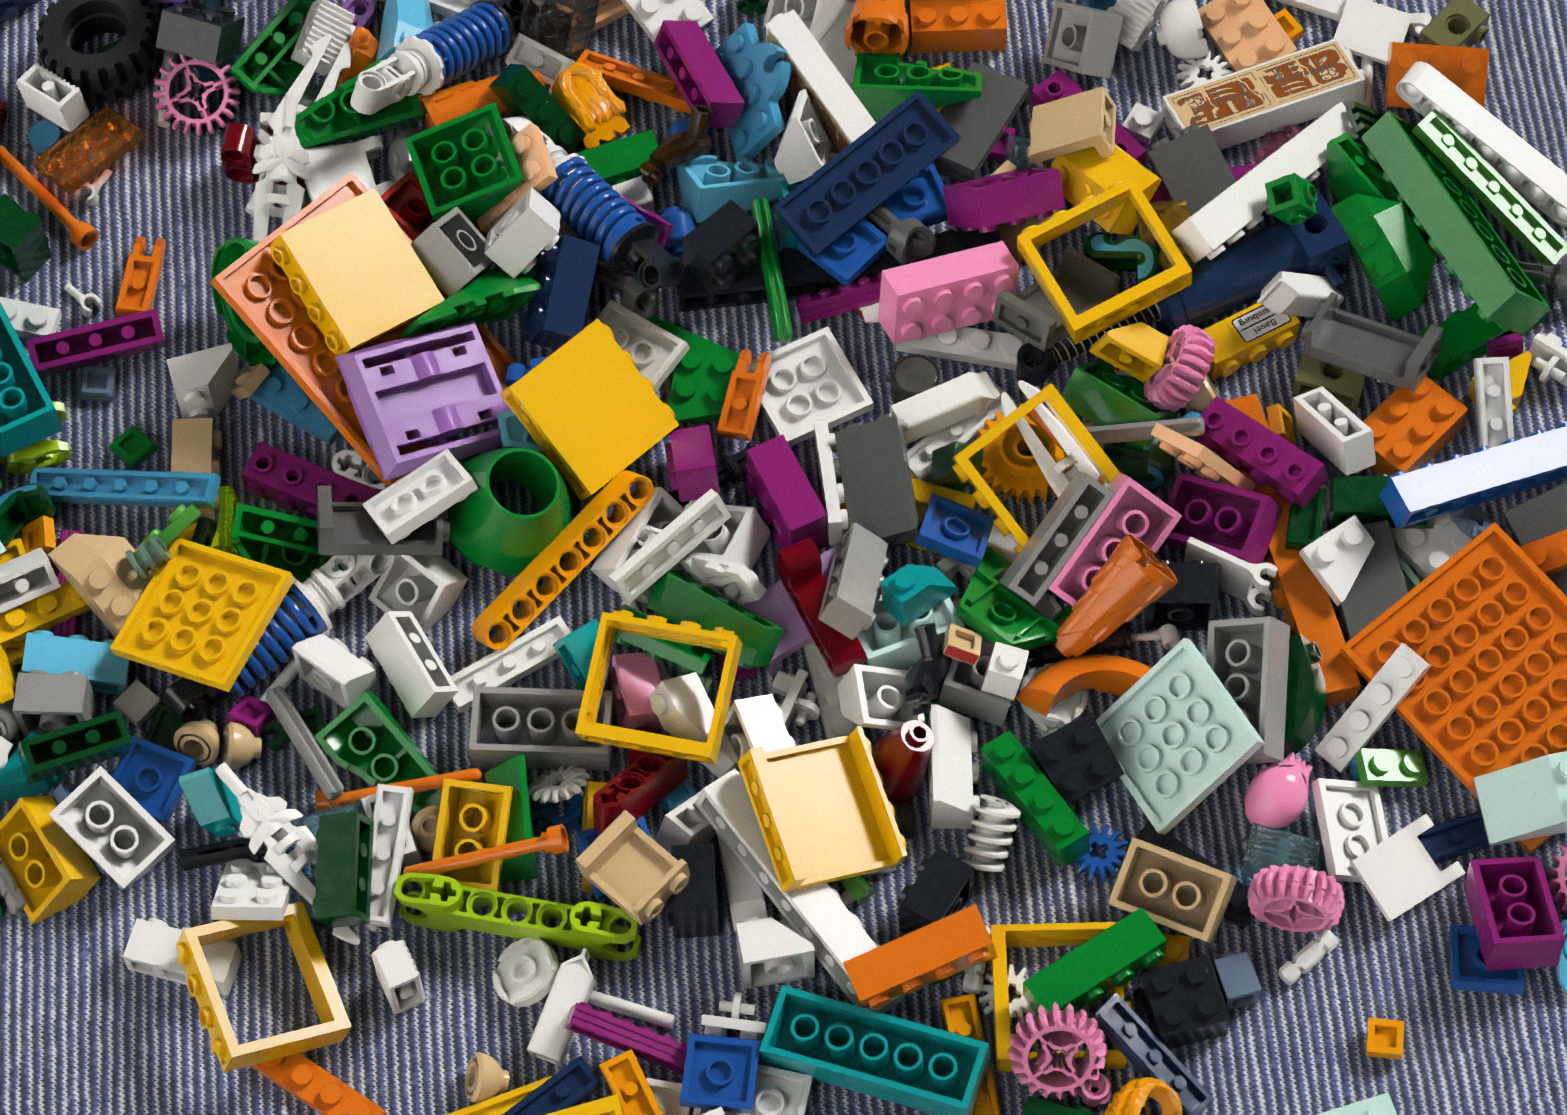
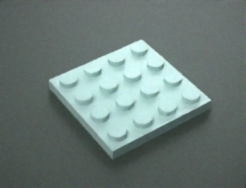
[1096,638,1265,835]

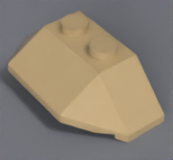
[47,533,154,638]

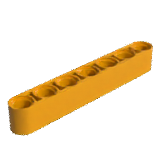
[472,470,654,650]

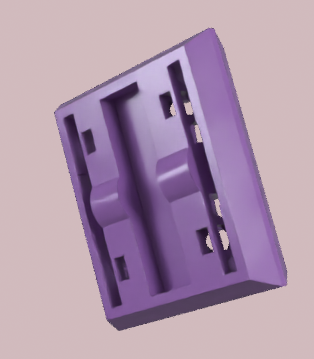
[335,320,510,481]

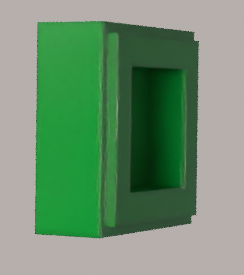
[109,425,157,470]

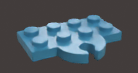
[715,22,791,161]

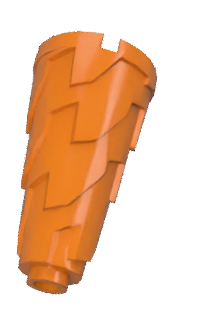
[845,0,909,57]
[418,69,546,129]
[1055,534,1178,658]

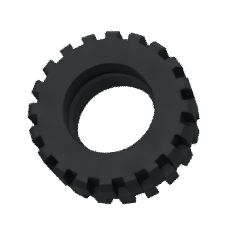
[36,0,164,105]

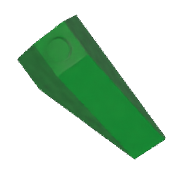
[852,53,983,121]

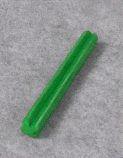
[751,198,793,343]

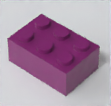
[943,167,1065,233]
[744,435,828,550]
[1164,472,1283,564]
[1464,856,1565,971]

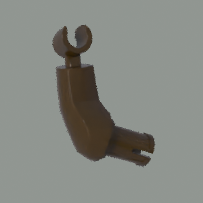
[640,105,713,187]

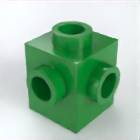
[1265,173,1318,225]

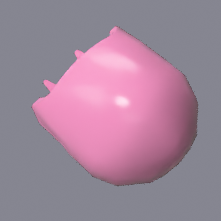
[1244,752,1312,831]

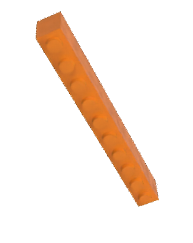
[1225,393,1361,707]

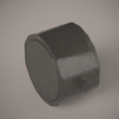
[885,354,942,403]

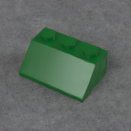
[1061,358,1181,450]
[485,754,538,883]

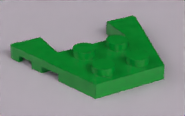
[649,316,740,425]
[954,546,1073,650]

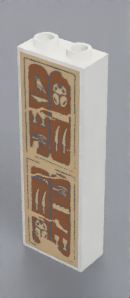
[766,9,876,154]
[1162,38,1368,150]

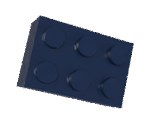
[521,235,601,350]

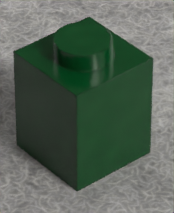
[930,441,983,491]

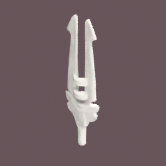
[245,34,351,216]
[252,93,311,241]
[1001,380,1108,498]
[214,762,377,945]

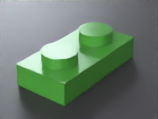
[142,503,201,547]
[1355,748,1429,788]

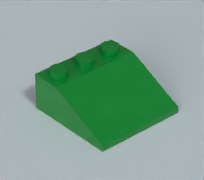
[404,102,525,223]

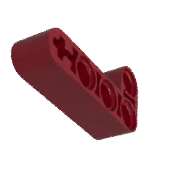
[221,123,307,188]
[777,537,868,678]
[593,727,687,834]

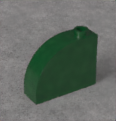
[1264,634,1326,766]

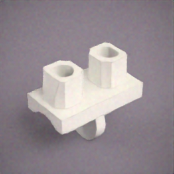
[1529,332,1567,387]
[772,669,821,731]
[701,992,768,1042]

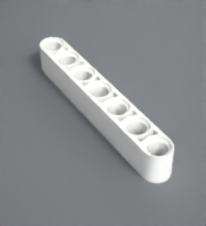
[1396,61,1567,226]

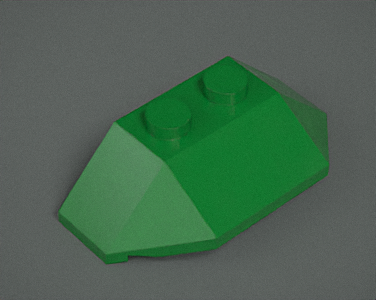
[229,0,316,97]
[1327,133,1427,236]
[1331,193,1435,322]
[230,503,344,583]

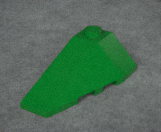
[294,59,424,149]
[402,268,542,338]
[313,691,442,813]

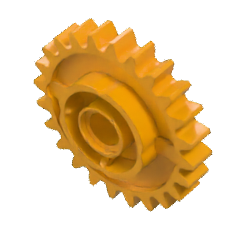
[974,403,1074,505]

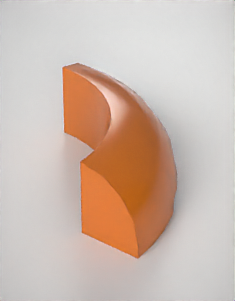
[1016,654,1151,717]

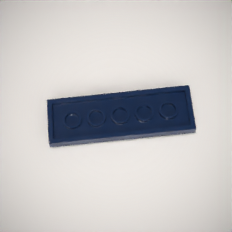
[772,90,961,259]

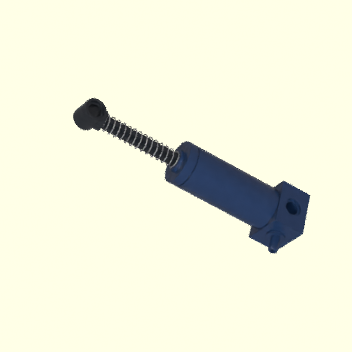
[1016,190,1351,387]

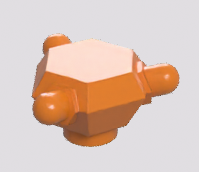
[336,27,379,88]

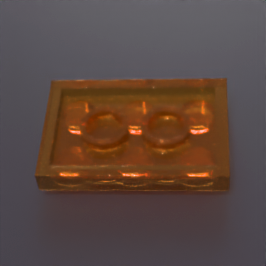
[32,106,145,194]

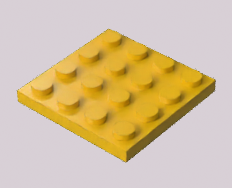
[110,537,295,692]

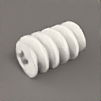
[961,794,1021,872]

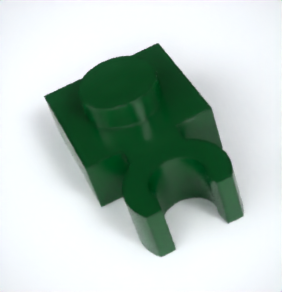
[264,706,325,751]

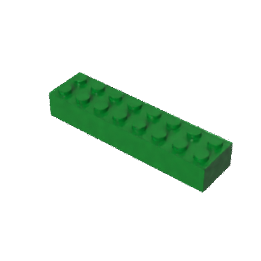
[1361,111,1550,336]

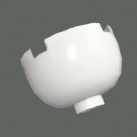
[1154,0,1209,60]

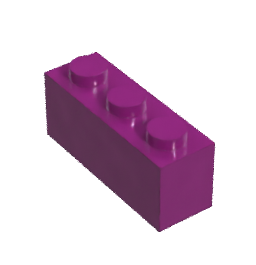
[664,425,721,502]

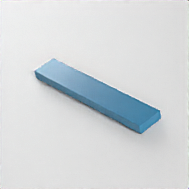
[28,467,221,509]

